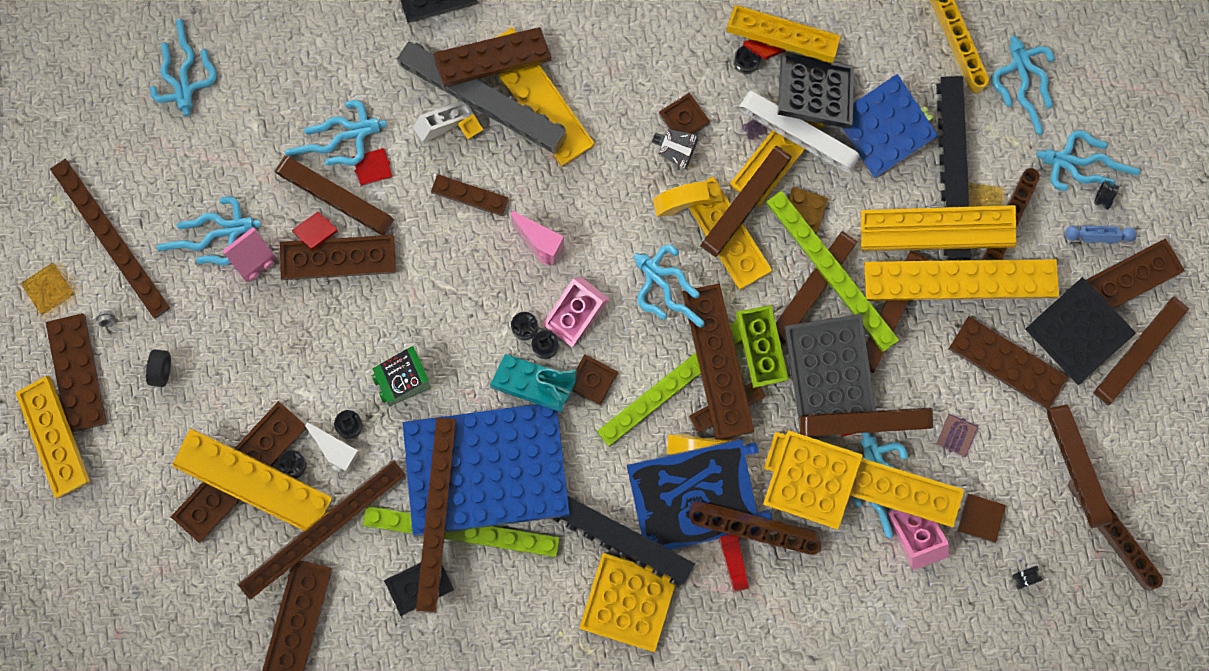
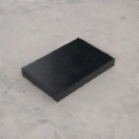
[384,562,454,616]

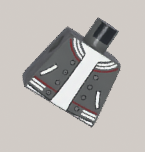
[652,129,700,169]

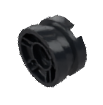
[734,46,761,74]
[1094,180,1119,210]
[511,312,538,341]
[531,330,559,359]
[334,410,363,439]
[277,450,306,479]
[1011,566,1043,590]

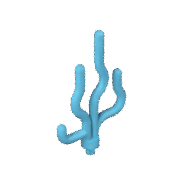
[150,19,217,117]
[991,36,1055,135]
[285,100,387,166]
[1036,130,1141,191]
[156,196,261,266]
[633,245,705,328]
[852,433,908,538]

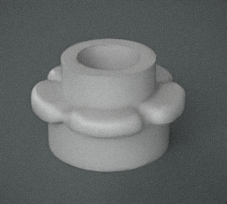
[96,310,115,327]

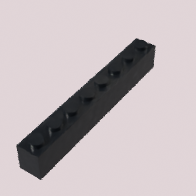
[551,496,696,588]

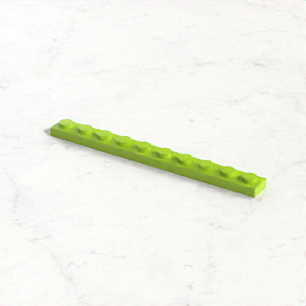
[766,191,899,352]
[597,319,742,447]
[363,506,559,557]

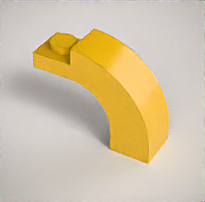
[653,181,723,217]
[667,434,736,455]

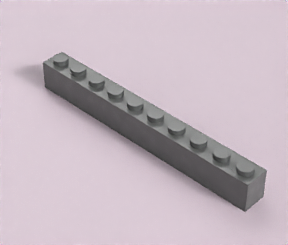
[397,41,567,155]

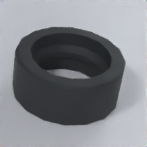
[146,349,171,387]

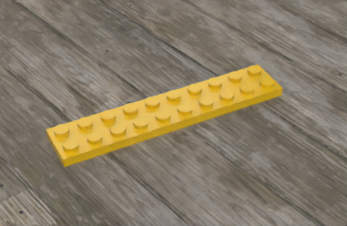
[864,259,1059,301]
[764,432,964,528]

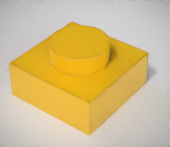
[458,114,483,140]

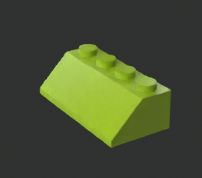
[736,305,789,388]

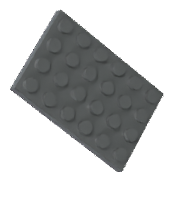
[784,314,876,439]

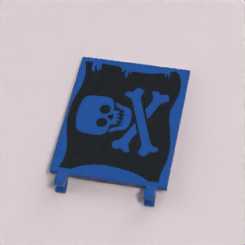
[626,439,773,550]

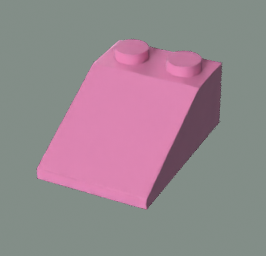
[511,211,564,266]
[222,227,277,283]
[542,276,610,347]
[888,510,949,570]

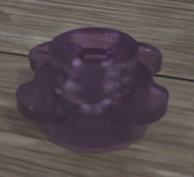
[742,119,764,140]

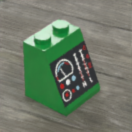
[371,346,432,407]

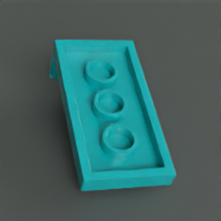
[490,354,577,412]

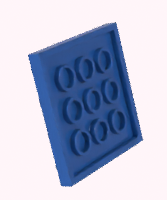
[842,74,939,179]

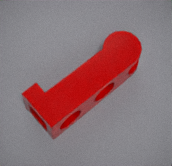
[719,534,749,592]

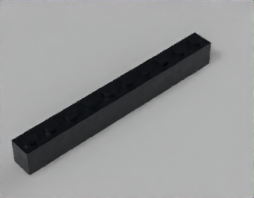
[936,76,972,261]

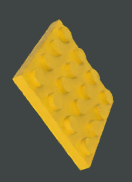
[763,430,863,530]
[579,553,675,653]

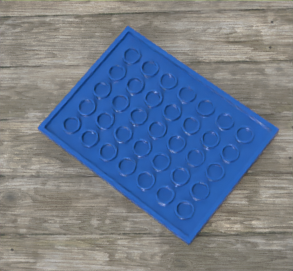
[403,404,570,537]

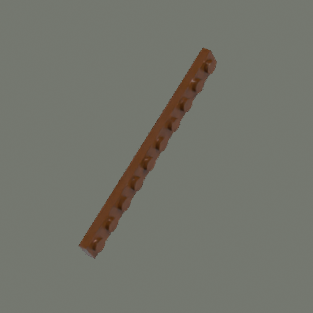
[50,158,170,319]
[416,418,457,614]
[237,460,406,600]

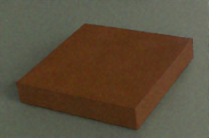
[658,92,710,134]
[572,354,618,406]
[957,494,1006,543]

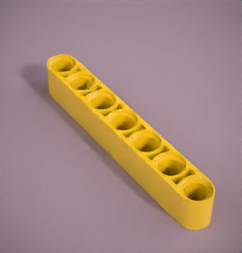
[930,0,989,94]

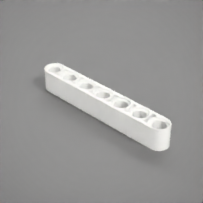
[739,91,860,173]

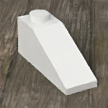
[413,101,474,142]
[305,422,360,474]

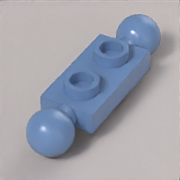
[1065,226,1137,244]

